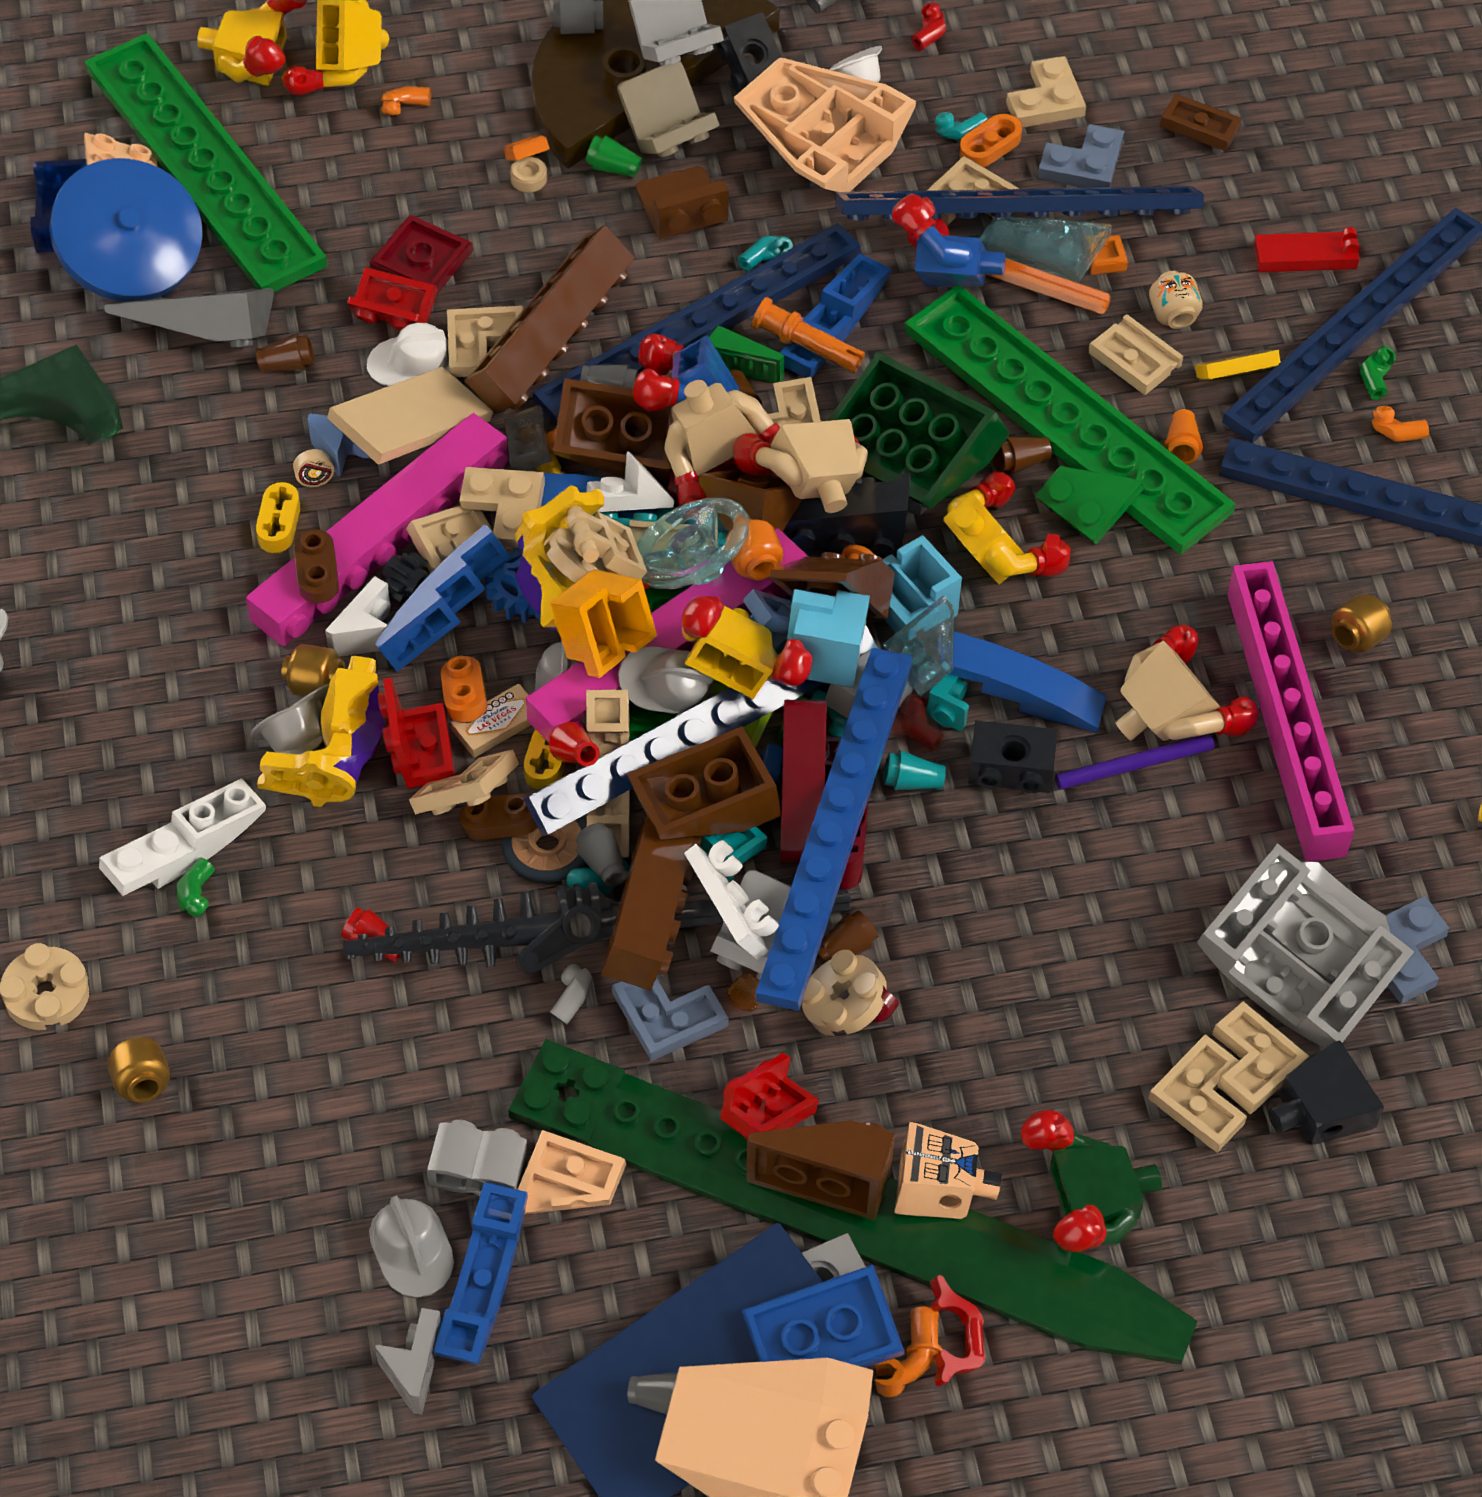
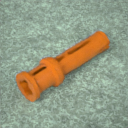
[751,297,865,374]

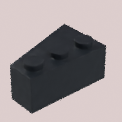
[784,473,911,559]

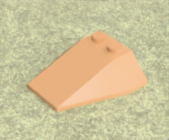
[734,57,916,192]
[655,1358,873,1497]

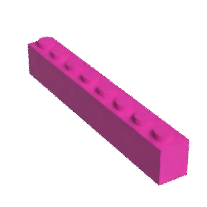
[246,412,508,647]
[526,528,808,743]
[1227,561,1354,862]

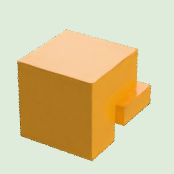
[550,569,657,678]

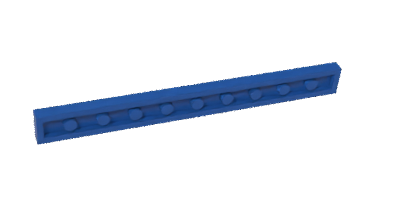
[756,648,912,1011]

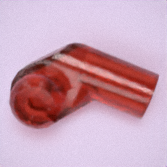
[900,695,943,751]

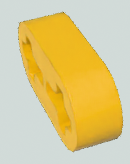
[256,482,300,553]
[524,729,566,790]

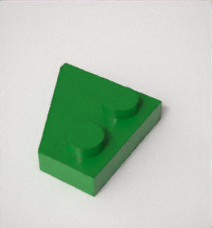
[1035,466,1145,545]

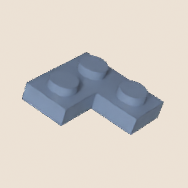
[1038,124,1124,188]
[1386,896,1450,1004]
[612,978,729,1061]

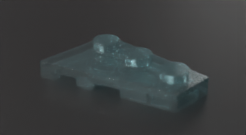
[979,217,1112,283]

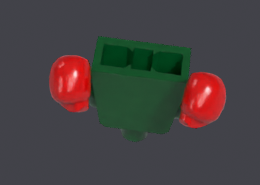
[1021,1110,1162,1253]

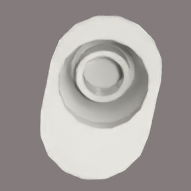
[829,46,882,82]
[367,323,450,386]

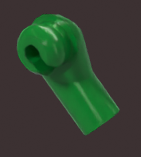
[1360,346,1396,400]
[176,857,215,917]

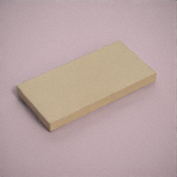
[327,366,493,465]

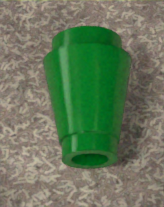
[585,135,642,178]

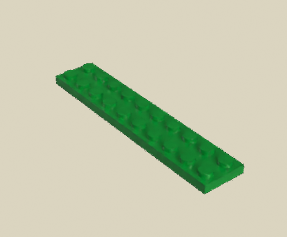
[84,33,328,292]
[904,284,1236,555]

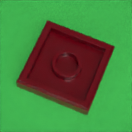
[369,214,473,294]

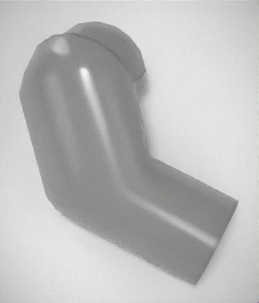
[550,964,592,1024]

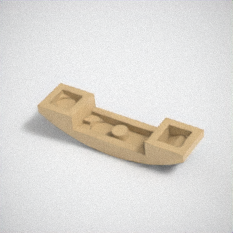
[586,690,630,858]

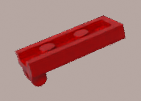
[1253,227,1360,272]

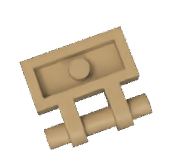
[566,505,647,579]

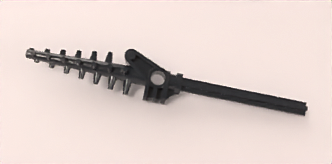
[343,882,851,974]

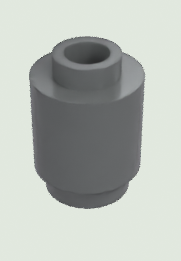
[553,0,604,34]

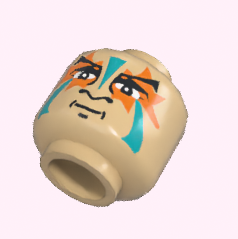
[1149,271,1203,329]

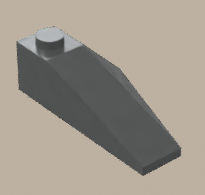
[104,288,274,347]

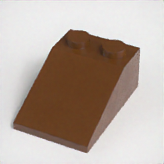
[553,378,678,485]
[769,552,895,619]
[627,726,781,840]
[746,1120,895,1220]

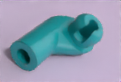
[934,112,988,141]
[737,236,793,272]

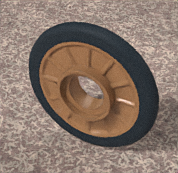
[501,816,587,883]

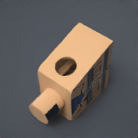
[894,1122,1002,1219]

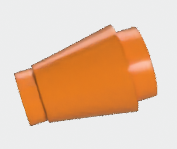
[1164,409,1203,465]

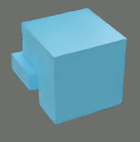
[883,535,962,645]
[787,589,870,688]

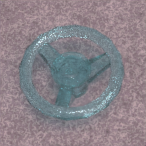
[637,497,750,589]

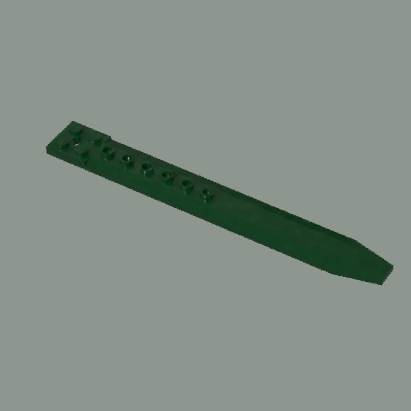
[508,1039,1198,1365]

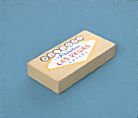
[451,684,531,758]

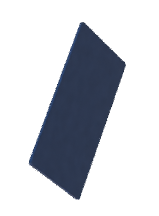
[532,1223,823,1497]

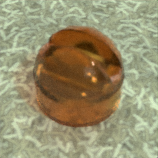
[727,973,760,1012]

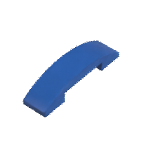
[433,1182,528,1365]

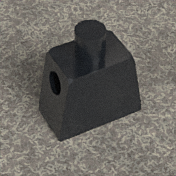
[1268,1040,1384,1145]

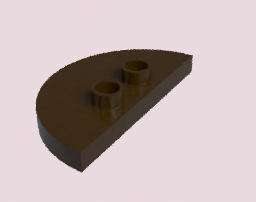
[532,0,780,169]

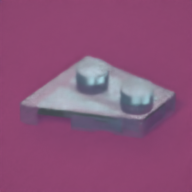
[883,595,954,696]

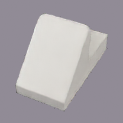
[587,452,674,512]
[325,576,391,657]

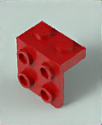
[378,677,456,789]

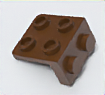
[636,166,729,239]

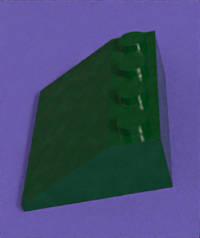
[827,351,1010,509]

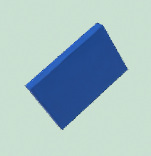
[742,1265,905,1368]

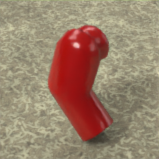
[911,2,946,51]

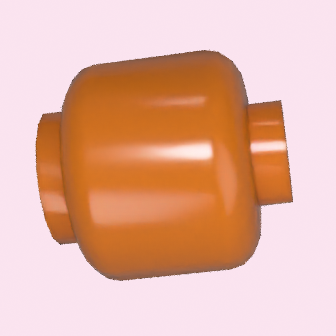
[725,519,784,581]

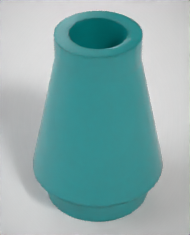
[883,750,946,791]

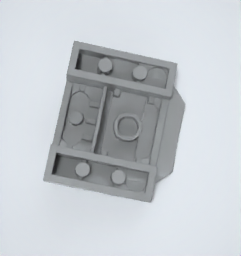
[1197,844,1414,1048]

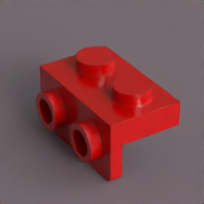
[347,267,438,331]
[720,1053,819,1139]

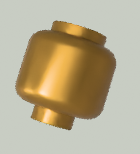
[1332,594,1392,653]
[281,644,345,697]
[108,1037,170,1103]

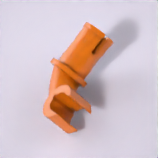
[875,1306,943,1397]

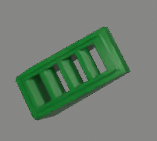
[709,326,784,383]

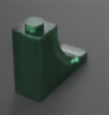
[0,344,123,445]

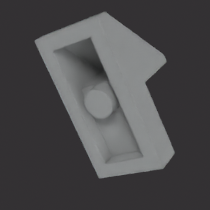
[375,1308,442,1415]

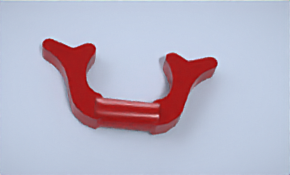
[930,1275,986,1387]

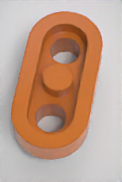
[959,114,1022,167]
[441,656,488,723]

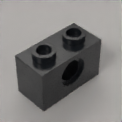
[716,12,783,93]
[968,720,1058,793]

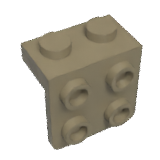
[617,61,719,158]

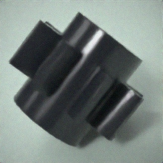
[382,552,430,603]

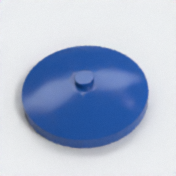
[50,158,202,302]

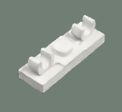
[684,840,779,960]

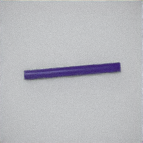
[1055,734,1214,790]

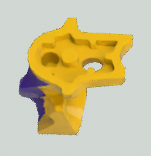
[515,485,604,634]
[257,656,385,807]

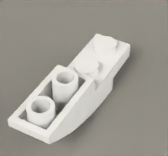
[99,778,266,896]

